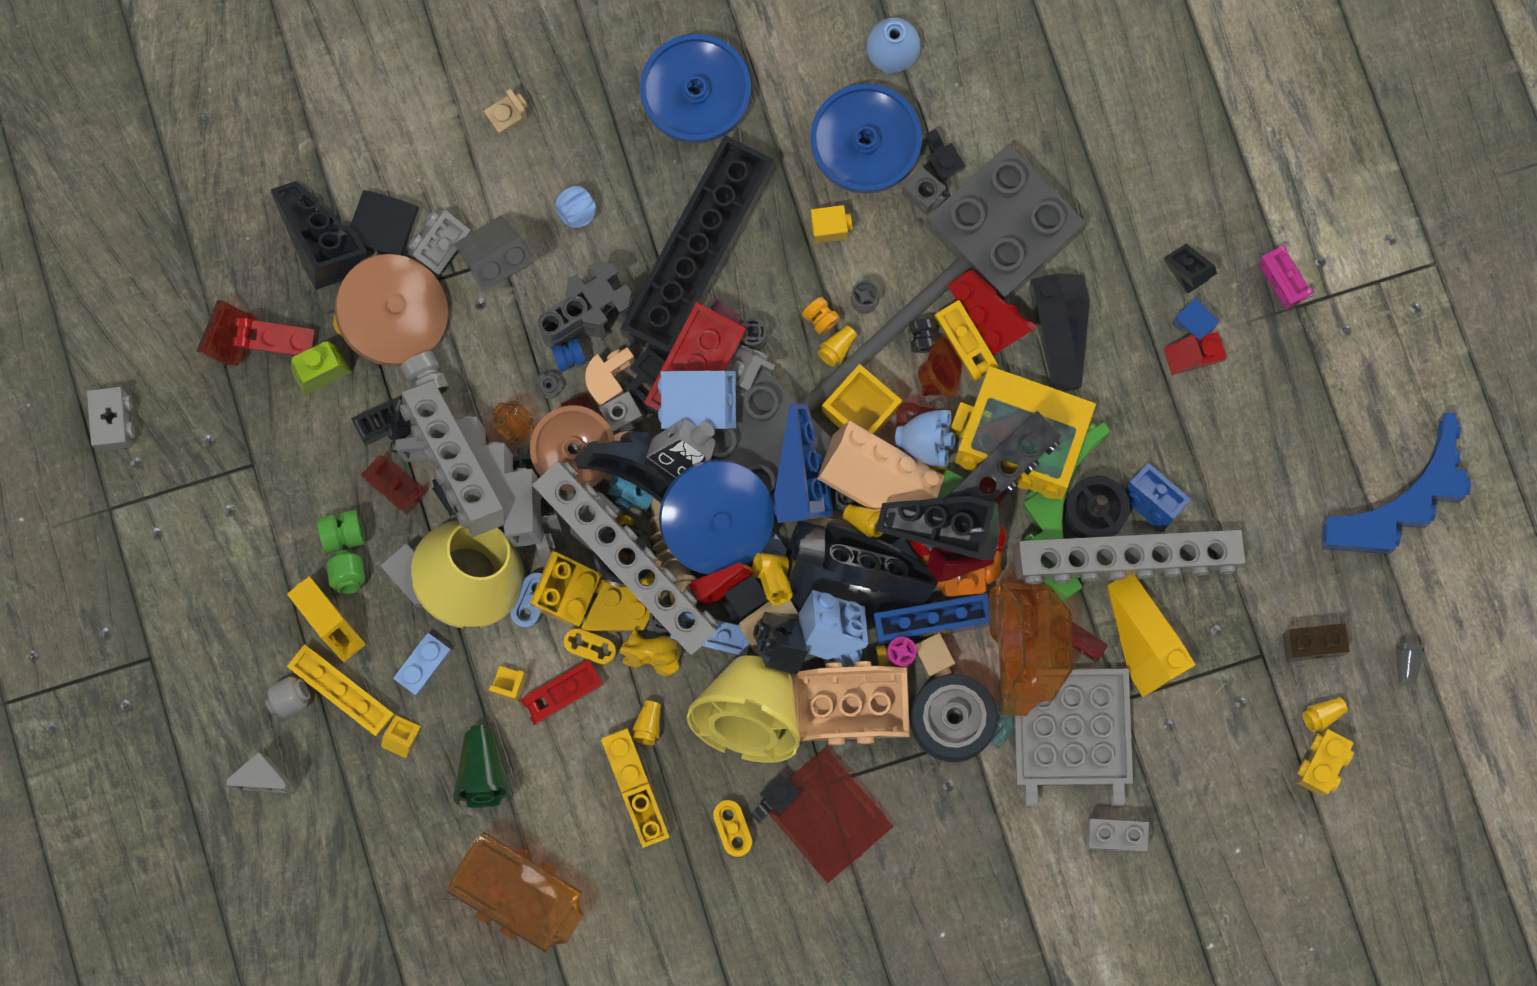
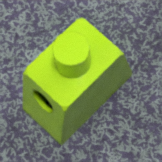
[291,341,352,396]

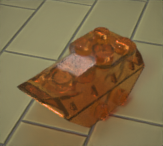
[989,582,1073,716]
[447,832,584,953]

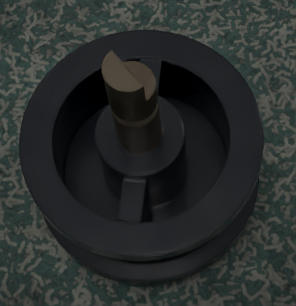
[1064,476,1130,538]

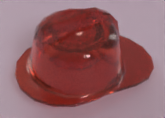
[917,337,962,397]

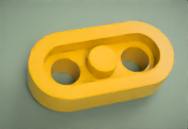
[713,800,752,857]

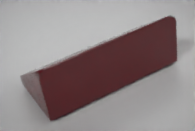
[1049,615,1107,663]

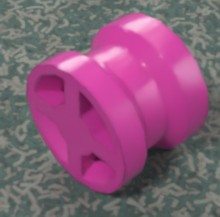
[887,637,917,668]

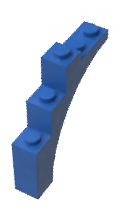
[1322,413,1471,554]

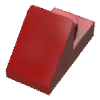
[1163,332,1227,376]

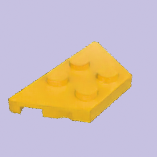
[581,550,665,632]

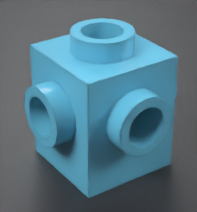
[607,475,653,512]

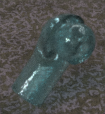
[990,704,1015,749]

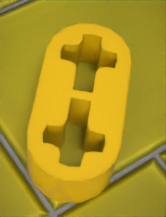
[564,628,617,666]

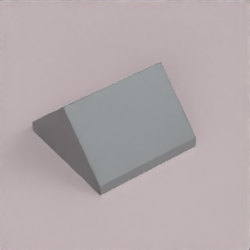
[226,752,295,794]

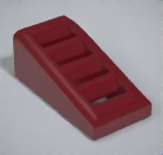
[927,548,994,582]

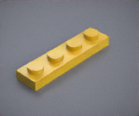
[286,644,395,737]

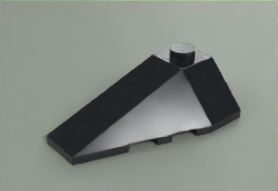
[271,181,367,290]
[1028,273,1090,392]
[876,496,1000,560]

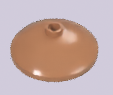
[530,406,615,491]

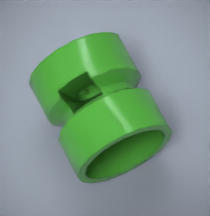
[317,509,365,554]

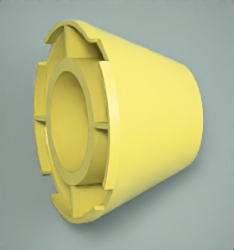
[411,521,524,628]
[687,656,800,763]

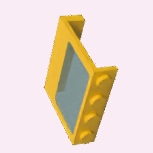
[954,366,1096,501]

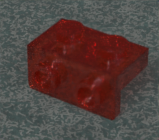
[196,300,258,366]

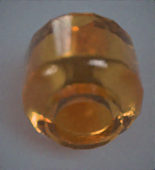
[492,400,534,442]

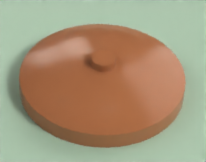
[335,254,448,366]

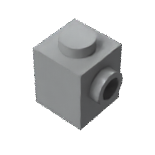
[599,391,643,435]

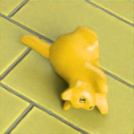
[619,628,682,676]

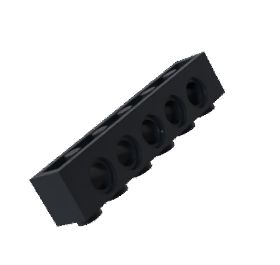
[924,410,1061,551]

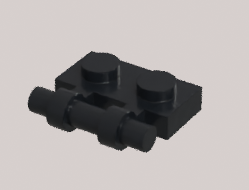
[618,347,665,419]

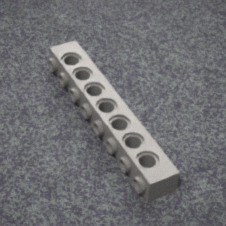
[532,461,717,655]
[1013,530,1245,585]

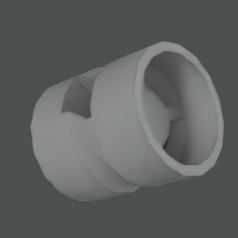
[400,351,450,395]

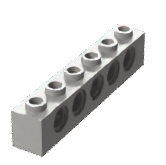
[400,381,504,537]

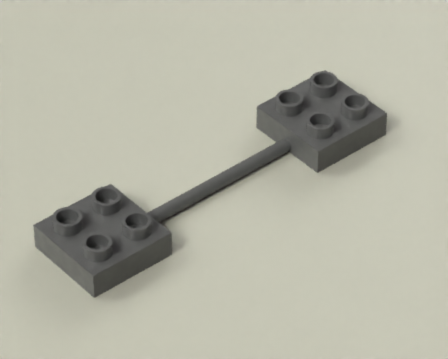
[710,144,1086,514]

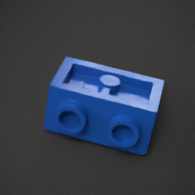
[1124,463,1191,532]

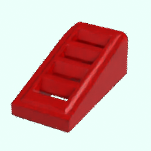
[689,563,755,606]

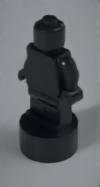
[387,397,411,453]

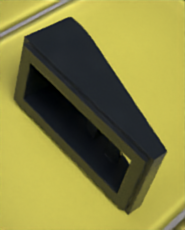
[351,396,411,446]

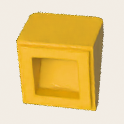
[381,715,421,758]

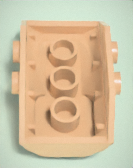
[792,661,910,746]

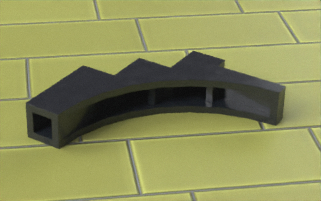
[574,431,675,503]

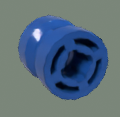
[551,337,587,373]

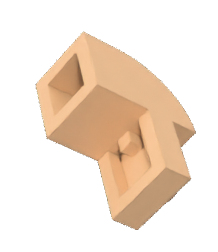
[585,347,635,408]

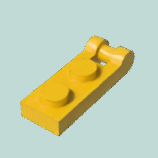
[934,300,998,382]

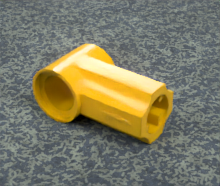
[752,553,793,606]

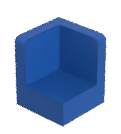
[1172,298,1219,341]

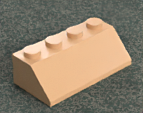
[817,420,945,511]

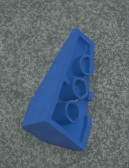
[773,403,833,523]

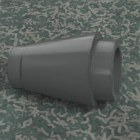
[1396,642,1425,684]

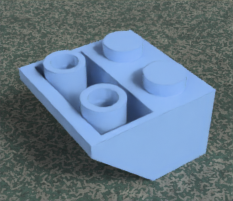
[798,590,868,660]

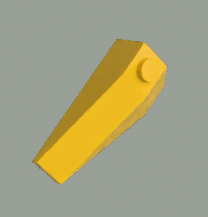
[1107,575,1196,698]

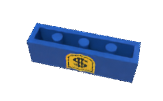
[873,594,993,645]

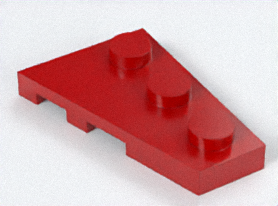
[947,269,1037,355]

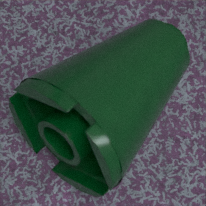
[453,725,512,808]

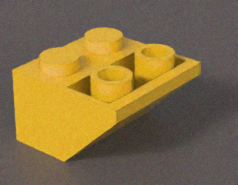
[530,551,600,627]

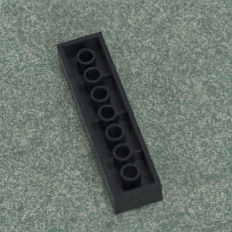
[620,135,775,358]

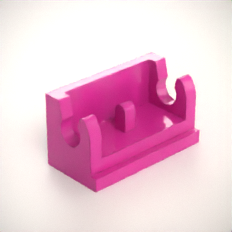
[1258,245,1314,311]

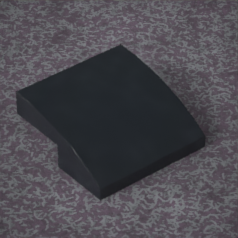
[350,190,419,256]

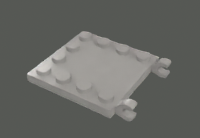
[1013,669,1133,807]

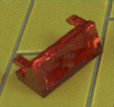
[361,455,427,516]

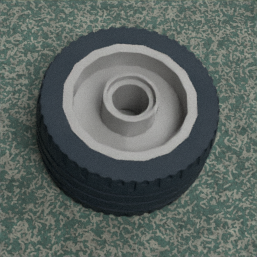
[910,674,998,762]

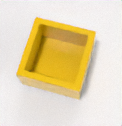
[822,364,902,436]

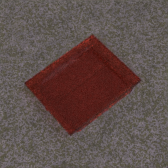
[760,748,893,884]

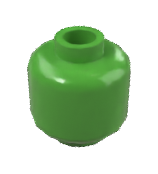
[326,550,365,595]

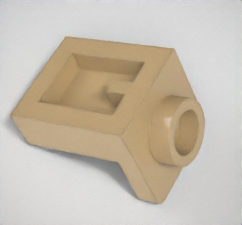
[484,89,528,136]

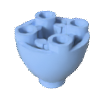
[866,17,920,74]
[895,410,955,467]

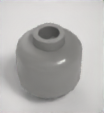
[265,676,311,719]

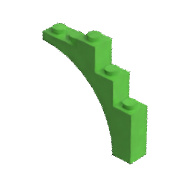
[1021,422,1110,607]

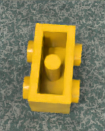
[1297,729,1354,797]

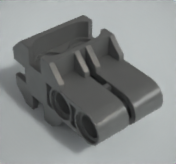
[538,261,634,348]

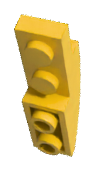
[601,728,670,848]

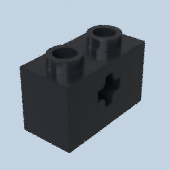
[723,575,769,623]
[753,612,808,675]

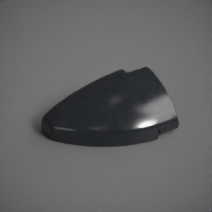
[785,521,936,618]

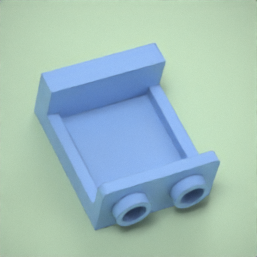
[658,371,736,429]

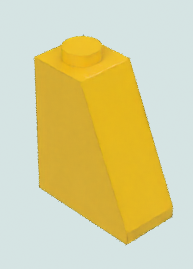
[287,576,366,662]

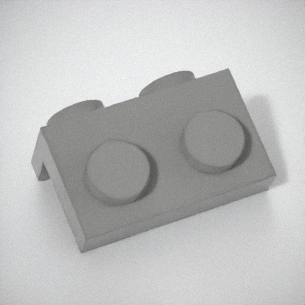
[726,344,775,390]

